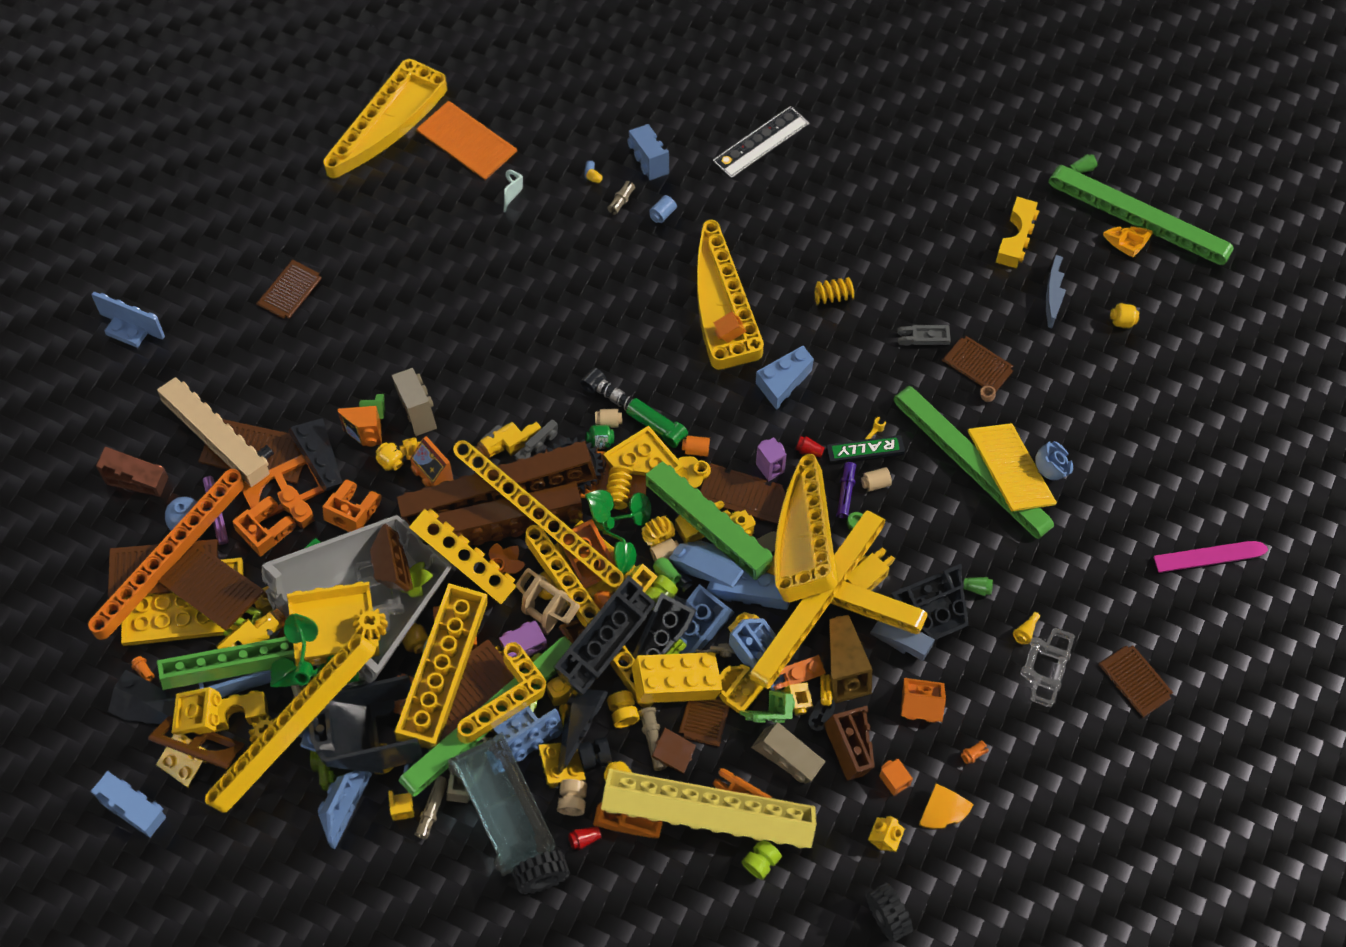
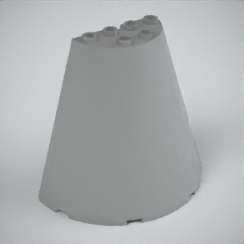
[262,515,453,687]

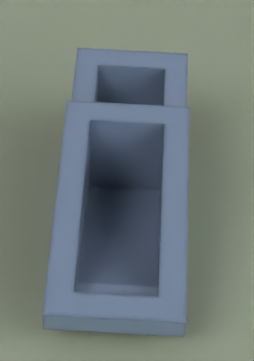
[870,621,935,661]

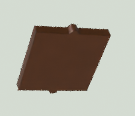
[651,728,696,774]

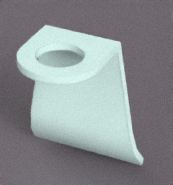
[504,170,523,212]

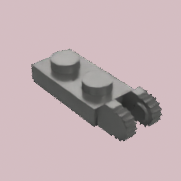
[897,325,951,346]

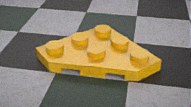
[603,425,683,476]

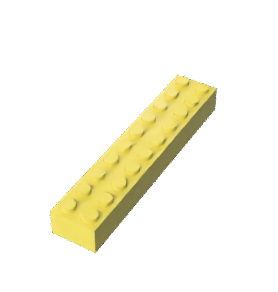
[601,769,816,848]

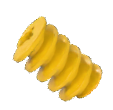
[815,277,854,305]
[606,466,633,510]

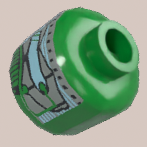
[585,425,614,449]

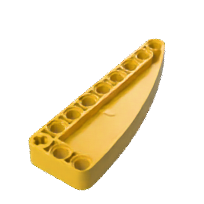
[324,59,447,178]
[697,220,764,370]
[774,454,838,602]

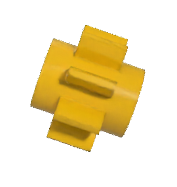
[399,438,421,460]

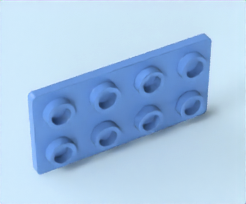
[91,292,165,348]
[485,706,563,775]

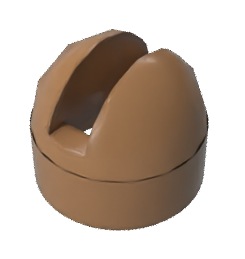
[980,386,996,402]

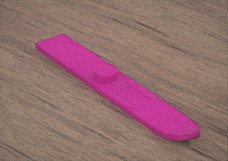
[1154,541,1268,573]

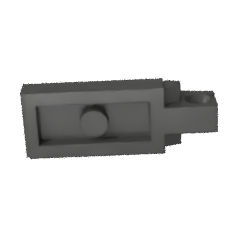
[515,420,558,460]

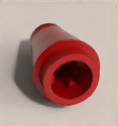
[795,436,825,458]
[568,827,601,850]

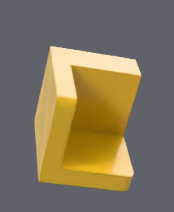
[388,791,414,821]

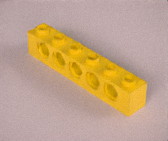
[409,508,516,604]

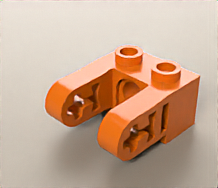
[322,479,382,532]
[232,496,297,557]

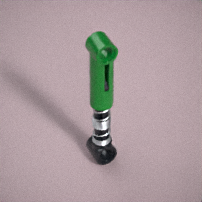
[580,367,688,448]

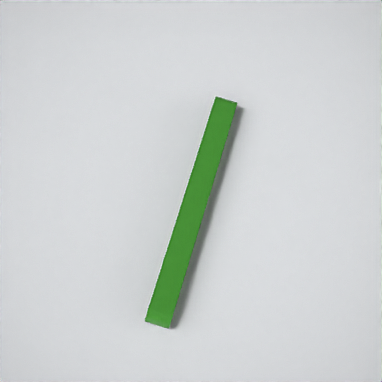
[1049,165,1234,265]
[894,386,1054,539]
[398,636,572,797]

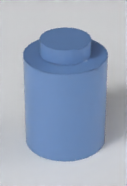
[649,195,677,223]

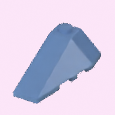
[669,541,744,588]
[672,584,735,654]

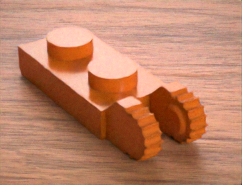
[773,655,826,691]
[713,768,772,798]

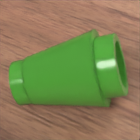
[1069,154,1097,173]
[653,557,681,584]
[963,577,993,596]

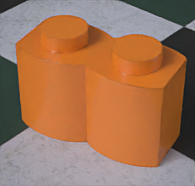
[277,485,315,529]

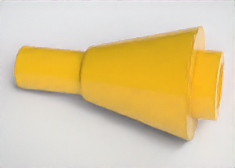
[1013,612,1040,644]

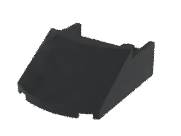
[309,675,423,774]

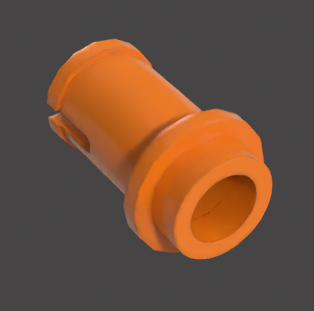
[131,656,155,681]
[961,741,988,764]

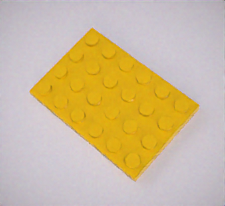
[121,558,244,646]

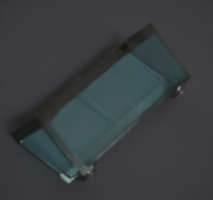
[448,732,556,876]

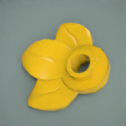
[677,456,711,488]

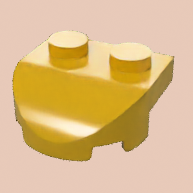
[719,664,764,714]

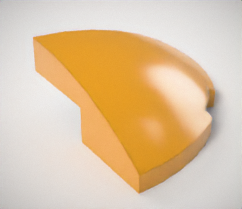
[1103,226,1153,257]
[919,784,974,829]

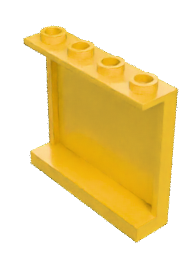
[287,582,380,668]

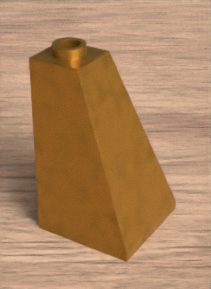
[829,614,872,703]

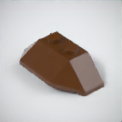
[370,523,413,592]

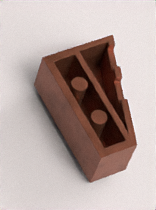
[96,447,168,497]

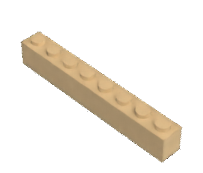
[157,377,270,487]

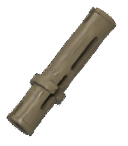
[415,776,449,839]

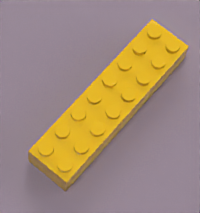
[395,583,488,750]

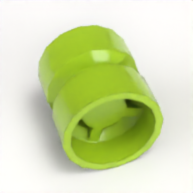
[645,575,678,610]
[742,840,782,880]

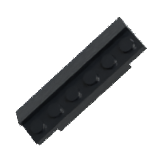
[553,575,656,696]

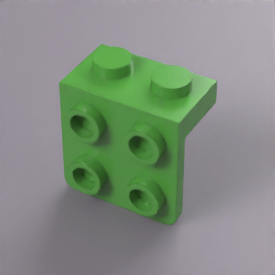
[740,690,795,723]

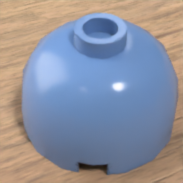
[1035,441,1073,480]
[165,497,198,537]

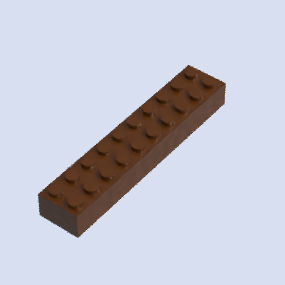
[397,441,597,526]

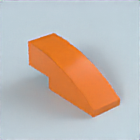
[593,802,663,838]

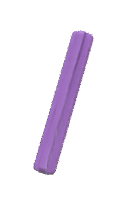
[203,476,229,545]

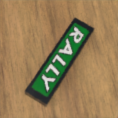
[826,435,905,464]

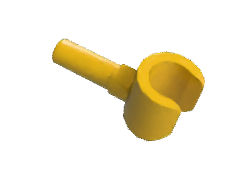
[865,417,886,440]

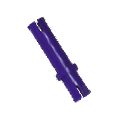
[836,462,856,519]

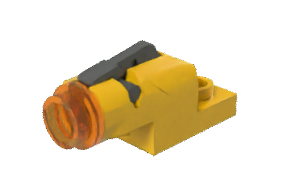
[475,422,541,460]
[216,608,287,649]

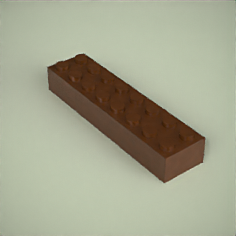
[427,482,583,554]

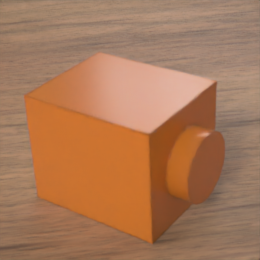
[714,311,746,343]
[879,759,913,796]

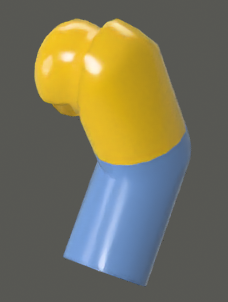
[585,161,602,183]

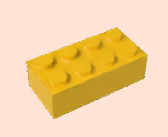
[631,652,722,703]

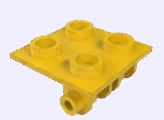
[156,734,208,787]
[538,743,586,788]

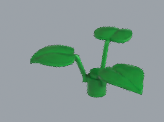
[585,490,652,576]
[270,613,360,687]

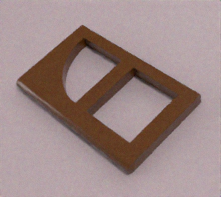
[148,716,245,769]

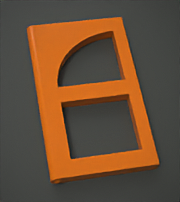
[242,455,324,520]

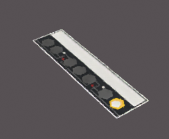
[713,106,809,177]

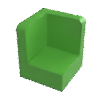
[359,394,385,419]

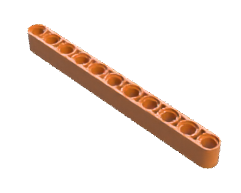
[88,469,244,640]

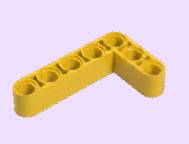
[457,642,546,743]

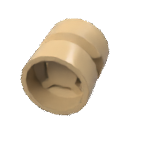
[557,779,587,816]

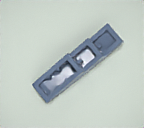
[1046,255,1066,328]

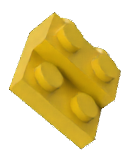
[172,687,222,735]

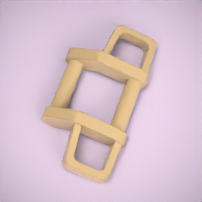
[516,568,580,631]

